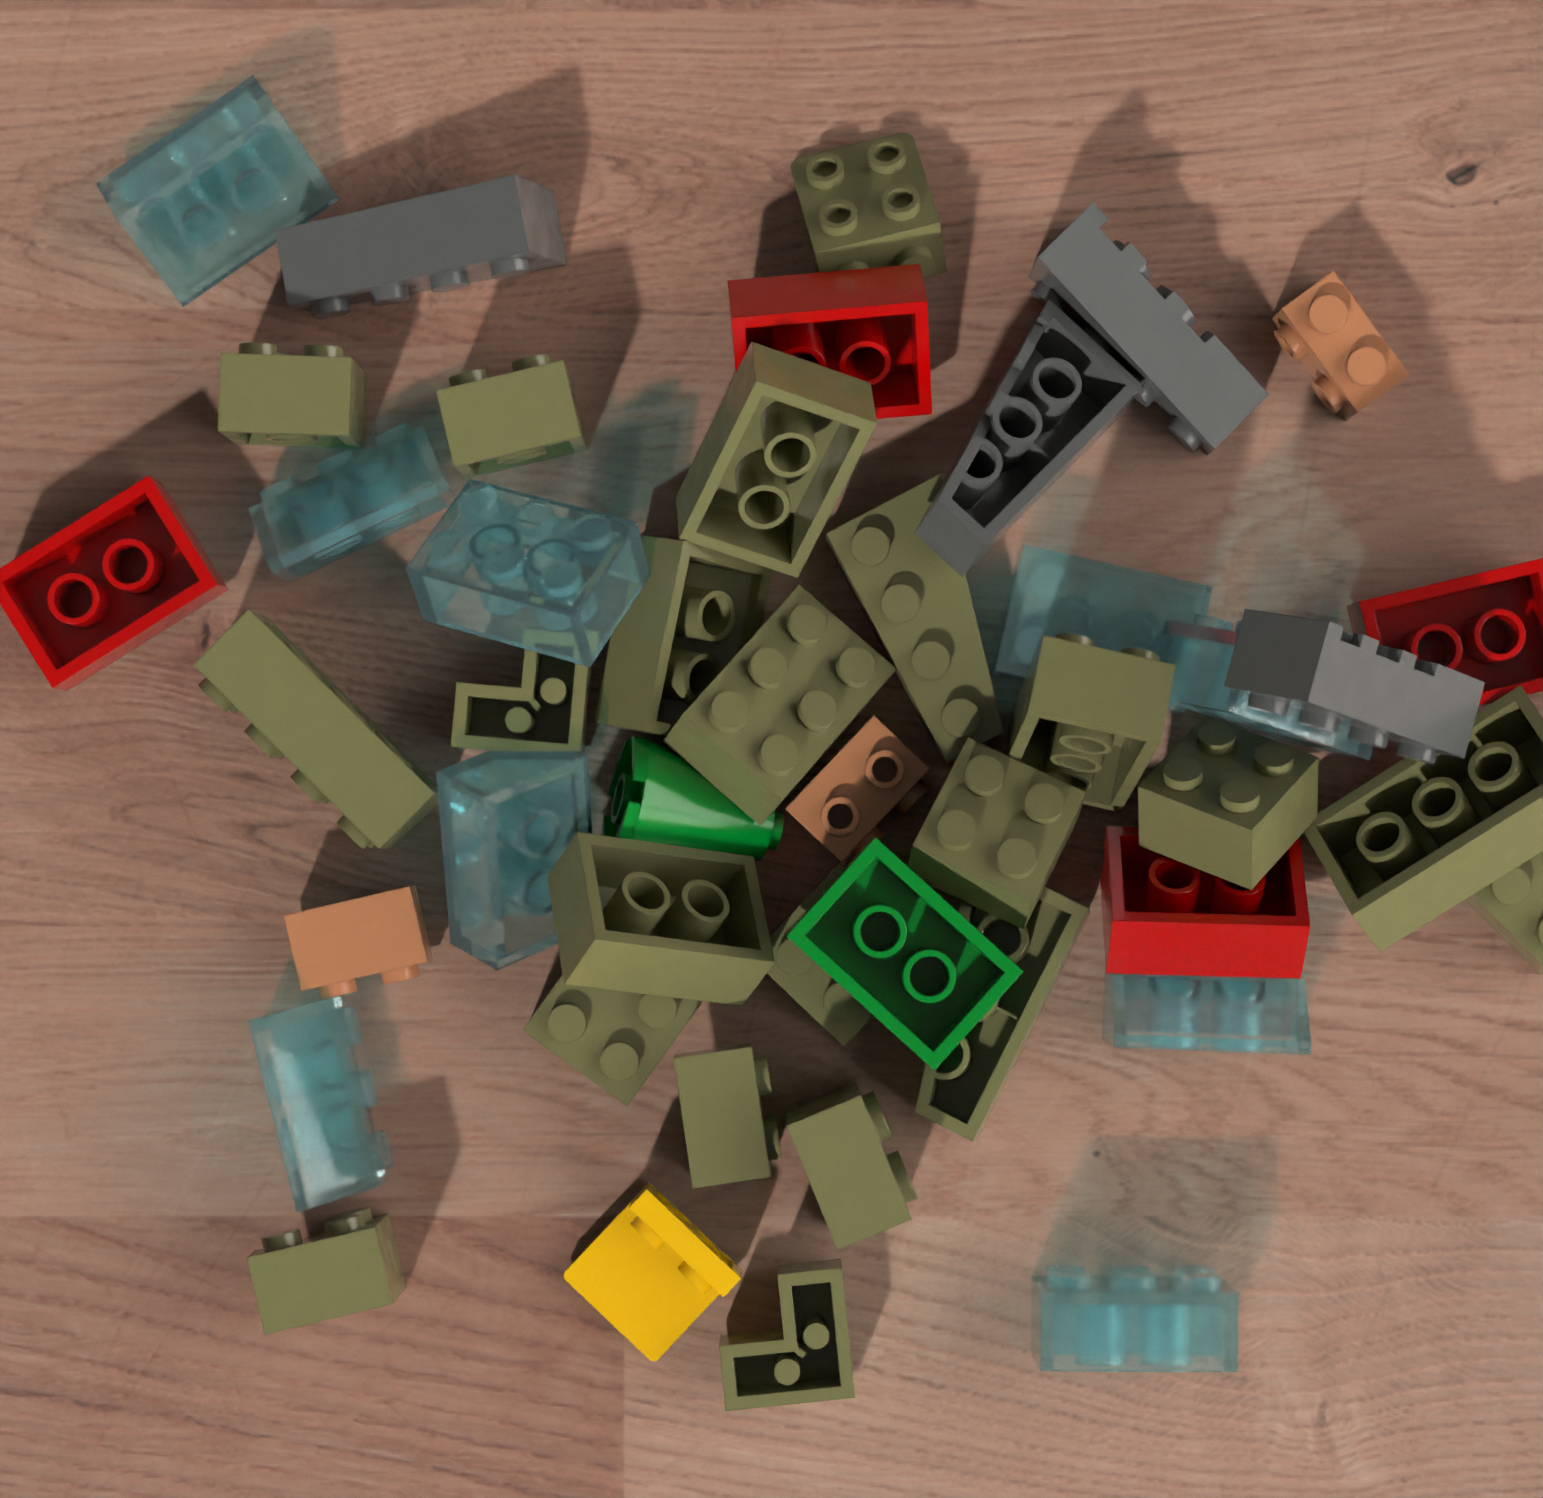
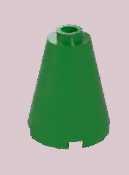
[601,736,784,861]

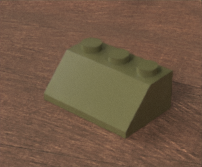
[593,534,773,738]

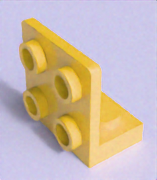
[564,1182,742,1362]

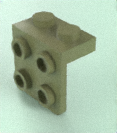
[791,132,947,279]

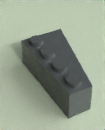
[275,174,567,319]
[1028,202,1269,455]
[914,299,1143,577]
[1224,609,1485,765]

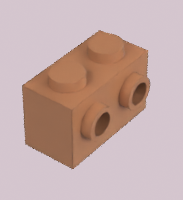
[1271,271,1410,421]
[785,716,930,862]
[284,885,433,1000]

